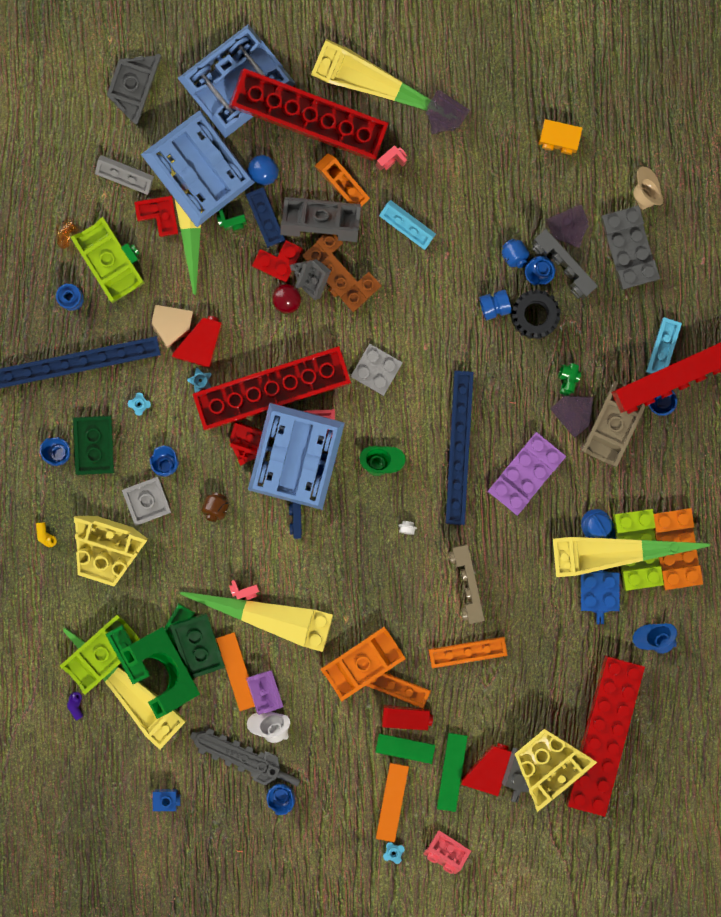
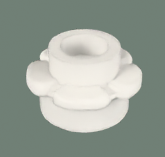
[399,521,417,535]

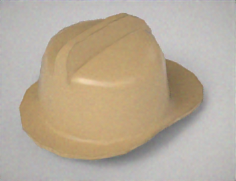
[633,166,663,210]

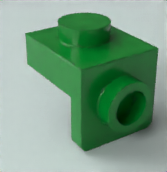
[217,209,247,231]
[121,243,141,264]

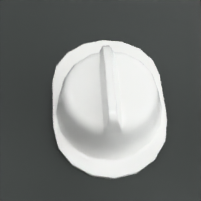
[247,712,291,743]

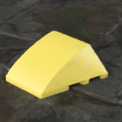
[74,516,148,586]
[515,729,597,812]

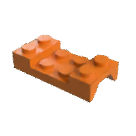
[654,508,703,590]
[320,626,406,702]

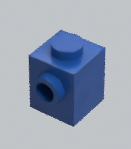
[153,789,181,811]

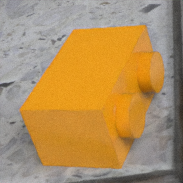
[538,119,582,155]

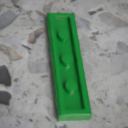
[437,732,468,812]

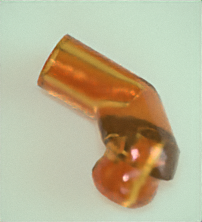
[57,221,76,249]

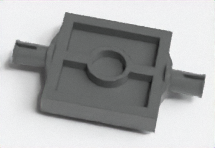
[502,738,533,803]

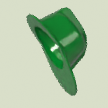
[359,446,406,476]

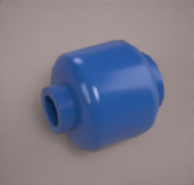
[501,239,530,268]

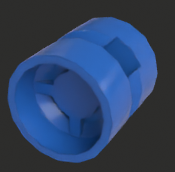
[56,284,84,311]
[479,289,512,321]

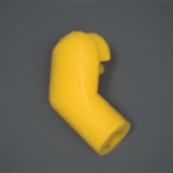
[36,522,57,547]

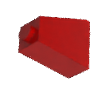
[172,316,223,368]
[382,704,433,731]
[460,743,512,796]

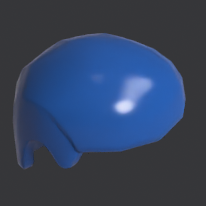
[248,155,279,186]
[524,256,556,286]
[648,390,678,416]
[40,437,71,466]
[150,445,179,477]
[266,784,295,815]

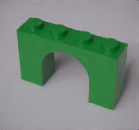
[120,627,200,719]

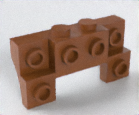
[302,234,382,313]

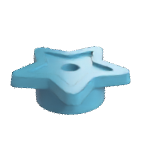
[187,368,211,393]

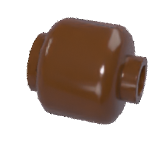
[201,492,229,522]

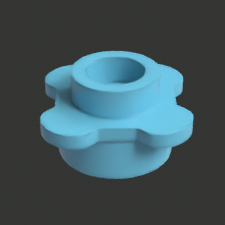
[128,393,151,416]
[383,842,405,864]

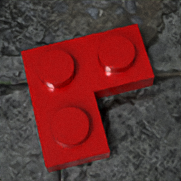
[134,196,179,237]
[252,240,303,283]

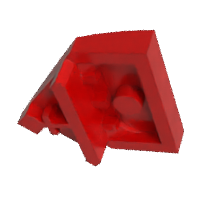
[229,421,271,466]

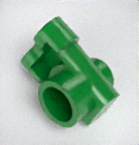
[558,363,581,396]

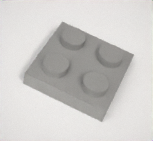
[351,344,403,396]
[122,477,172,526]

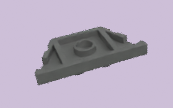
[107,54,162,126]

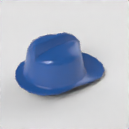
[581,509,616,539]
[633,623,677,654]

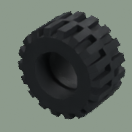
[511,289,561,339]

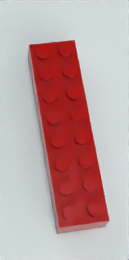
[229,68,388,161]
[193,346,351,431]
[566,655,645,817]

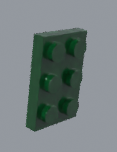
[73,416,115,475]
[170,613,225,678]

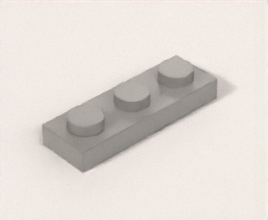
[95,155,154,195]

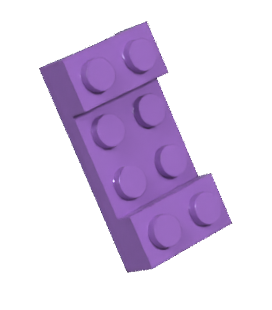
[487,432,566,516]

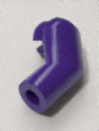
[67,692,84,721]

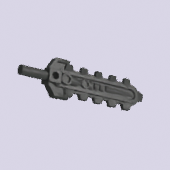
[190,728,300,787]

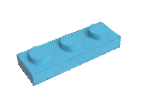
[379,200,436,250]
[646,317,682,374]

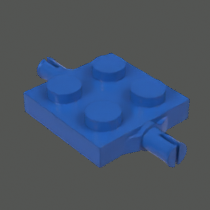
[581,569,620,624]

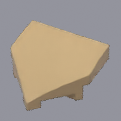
[152,305,193,348]

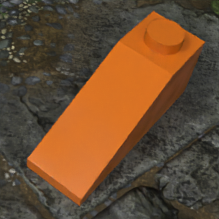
[314,153,370,207]

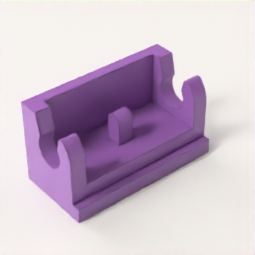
[246,670,283,715]

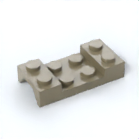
[581,381,646,467]
[449,544,485,624]

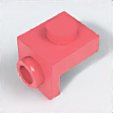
[229,579,260,600]

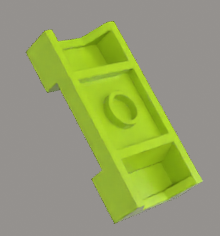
[71,217,145,303]
[612,509,664,591]
[60,614,141,695]

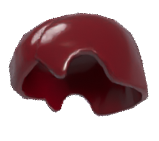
[272,283,301,314]

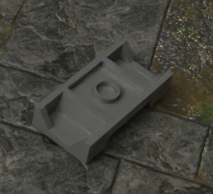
[281,197,361,242]
[601,205,660,291]
[532,229,598,300]

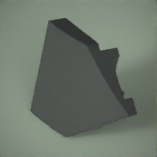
[290,259,331,300]

